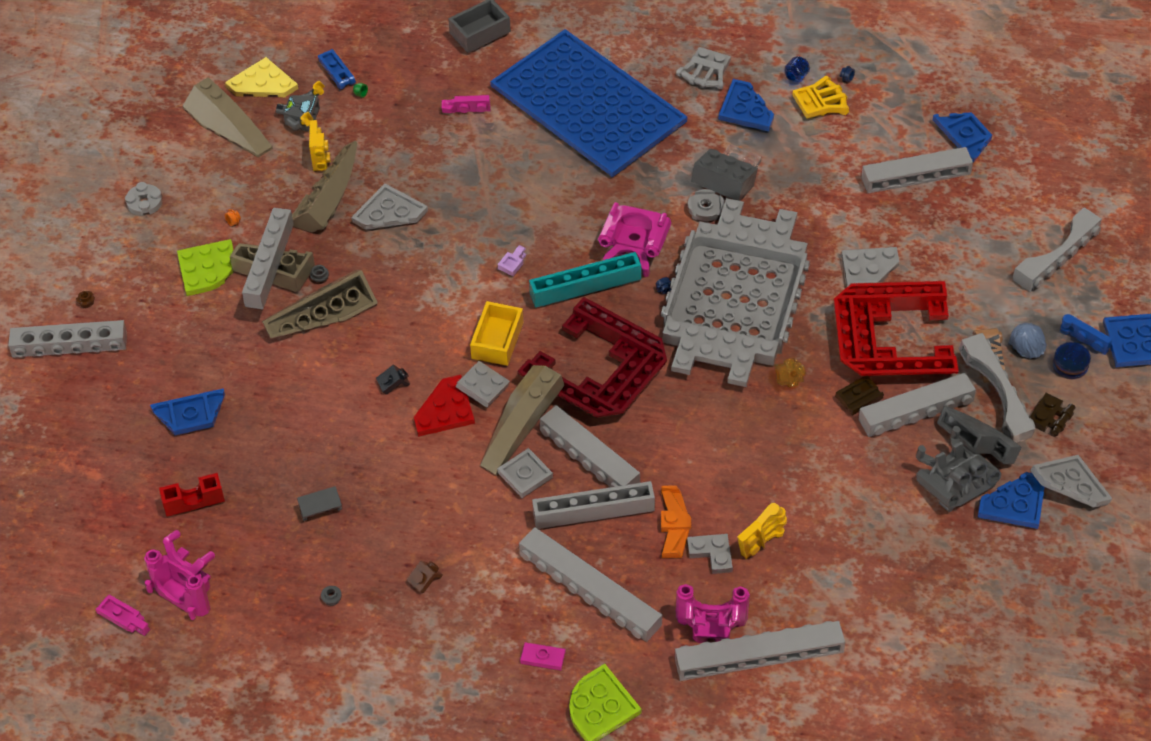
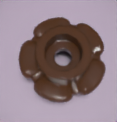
[76,291,95,308]

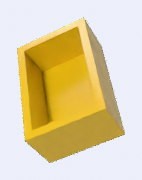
[470,301,524,366]

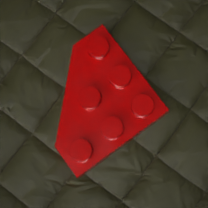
[413,374,475,437]

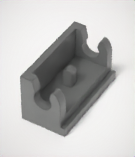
[297,486,342,521]

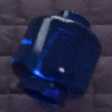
[784,56,810,82]

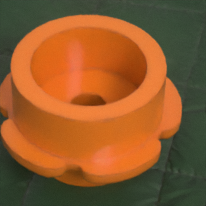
[225,209,241,226]

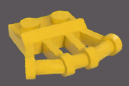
[792,76,849,119]
[737,503,787,559]

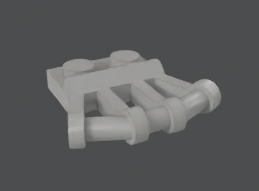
[676,47,731,89]

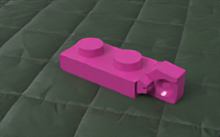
[442,95,491,113]
[95,594,150,636]

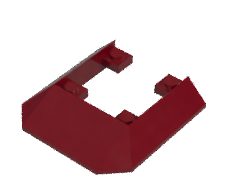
[517,297,667,418]

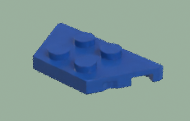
[932,112,992,163]
[150,388,225,435]

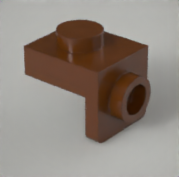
[407,561,443,593]

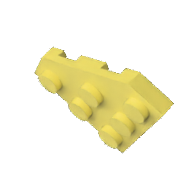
[225,57,298,97]

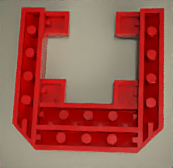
[834,281,959,376]

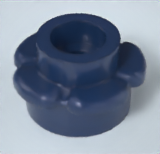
[840,66,855,82]
[656,277,672,294]

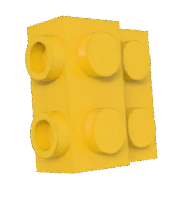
[309,120,331,171]

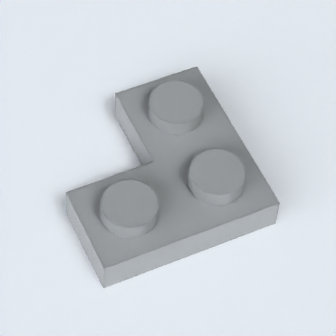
[687,534,733,574]

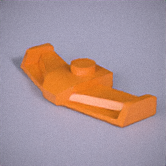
[661,486,691,558]

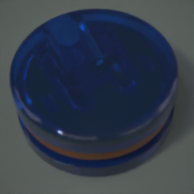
[1053,342,1091,379]

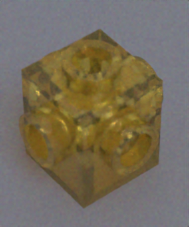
[774,358,806,387]

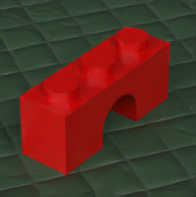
[159,472,225,517]

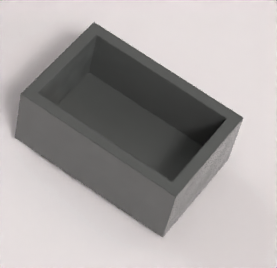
[448,0,511,53]
[691,149,758,201]

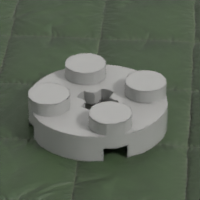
[125,182,162,216]
[688,189,724,221]

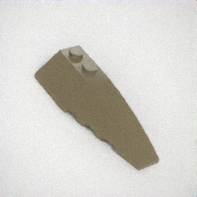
[183,77,273,157]
[292,141,358,232]
[262,270,378,338]
[480,365,564,476]

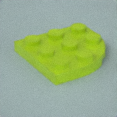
[177,239,234,296]
[569,664,642,741]

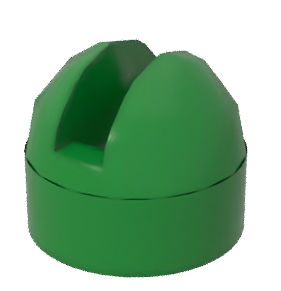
[353,83,368,98]

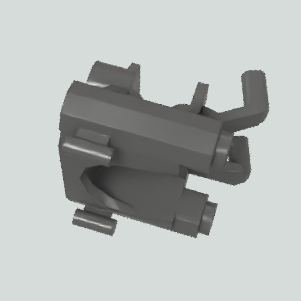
[916,426,1002,512]

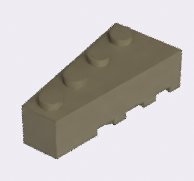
[230,243,315,293]

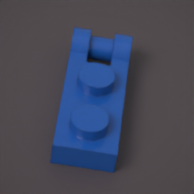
[318,49,356,90]
[1060,314,1112,355]

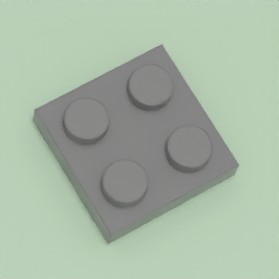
[456,361,510,407]
[497,448,553,498]

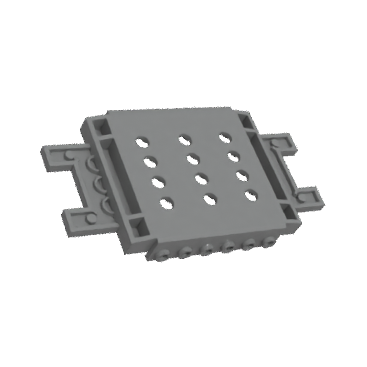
[661,198,810,387]

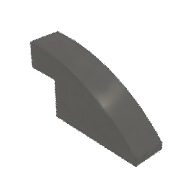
[937,406,1022,464]

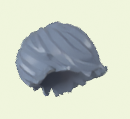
[1008,323,1047,359]

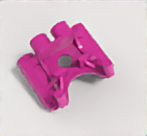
[598,202,672,277]
[144,530,215,620]
[676,584,750,643]

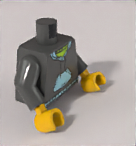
[276,81,325,132]

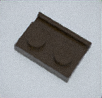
[835,376,884,415]

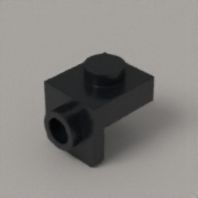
[376,364,410,394]

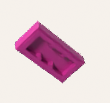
[520,642,566,671]

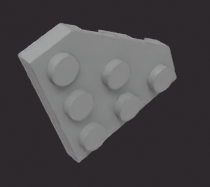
[351,184,428,230]
[841,247,899,287]
[1030,455,1112,508]

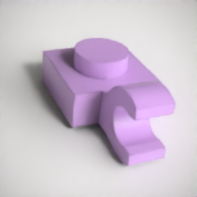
[497,245,526,276]

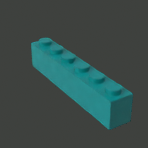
[529,252,641,308]

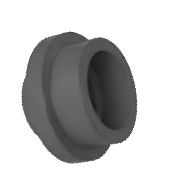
[310,265,329,282]
[321,586,342,606]

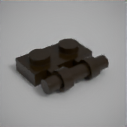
[1029,393,1076,436]

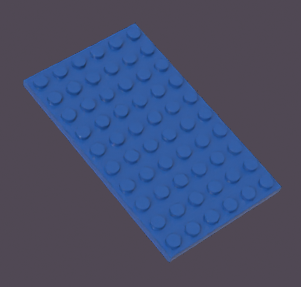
[490,29,687,177]

